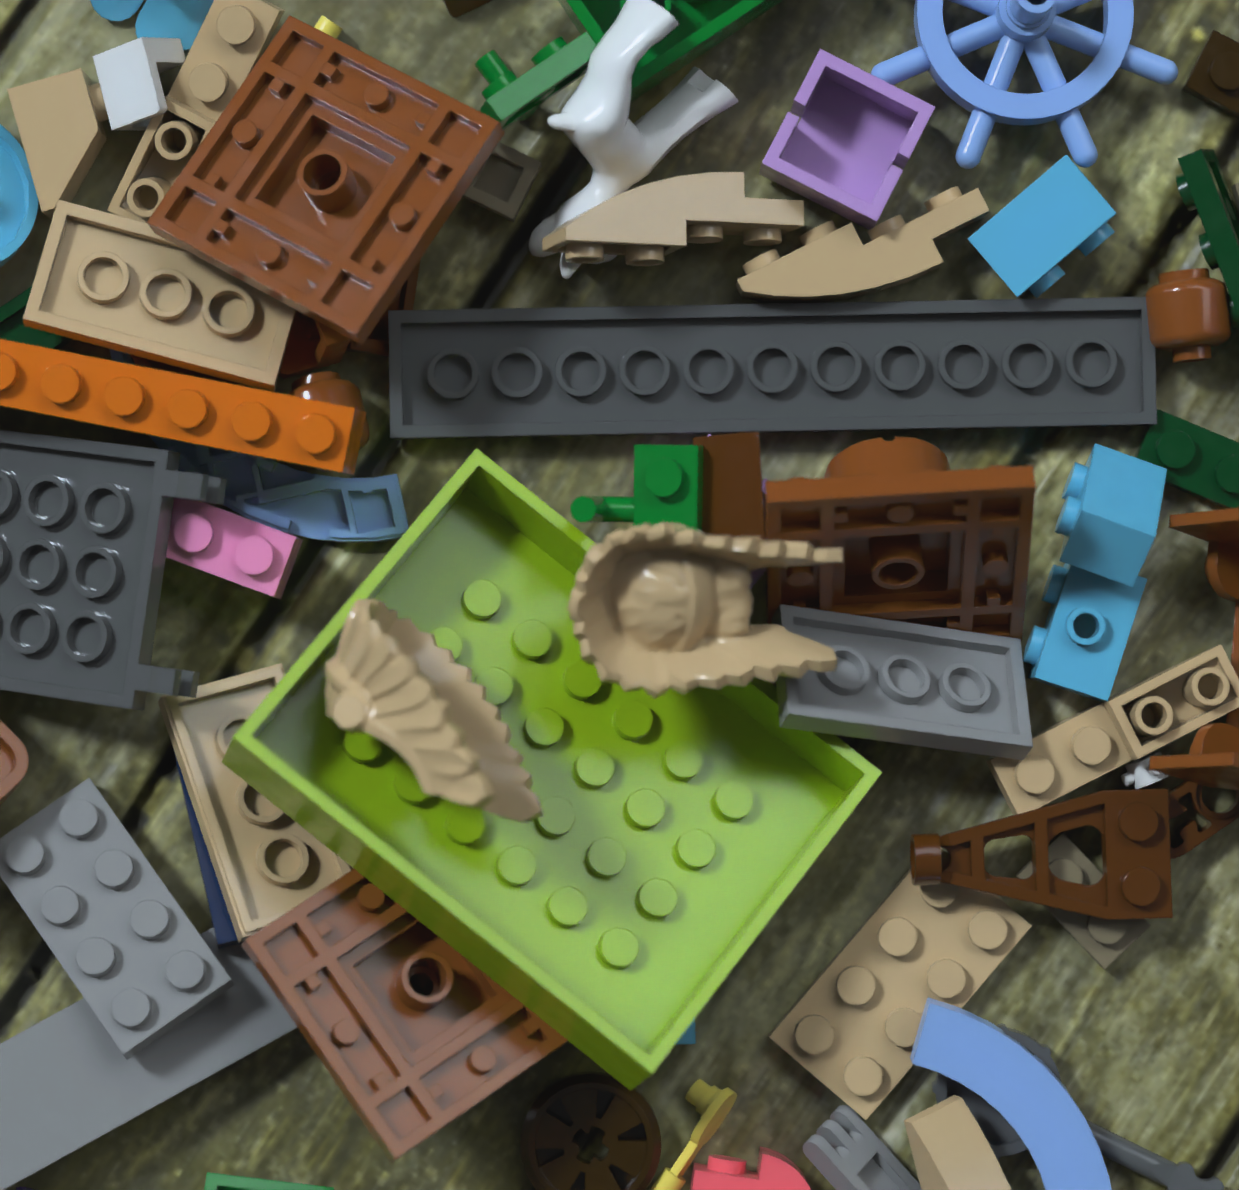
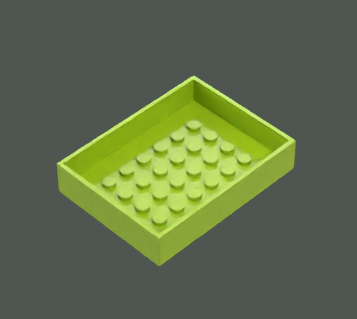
[222,448,882,1091]

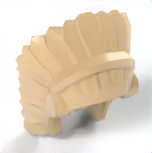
[568,522,843,699]
[324,599,543,823]

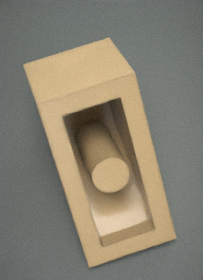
[7,68,109,220]

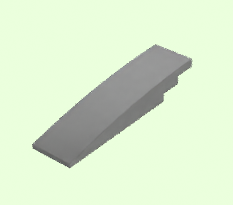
[0,927,297,1190]

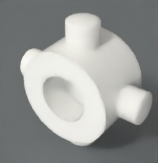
[1121,751,1170,790]

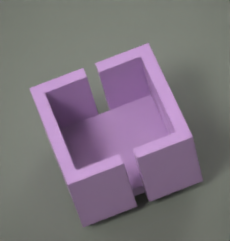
[759,49,935,230]

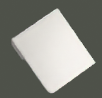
[93,37,185,130]

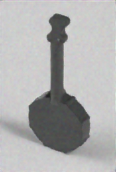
[931,1023,1224,1190]

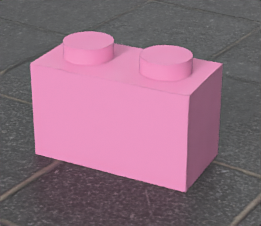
[166,498,303,599]

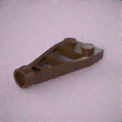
[910,789,1173,920]

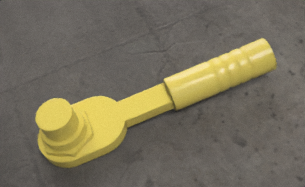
[650,1079,737,1190]

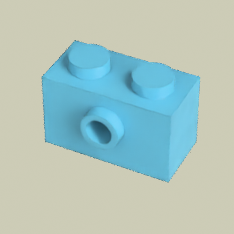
[968,154,1117,299]
[1055,443,1167,587]
[1023,563,1147,701]

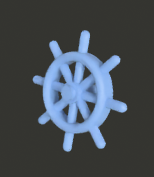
[871,0,1178,169]

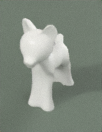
[528,0,739,279]

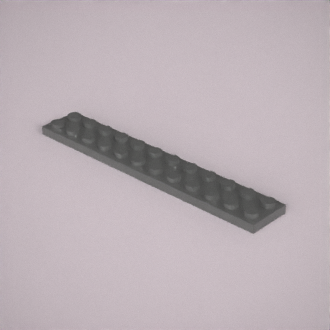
[388,297,1157,440]

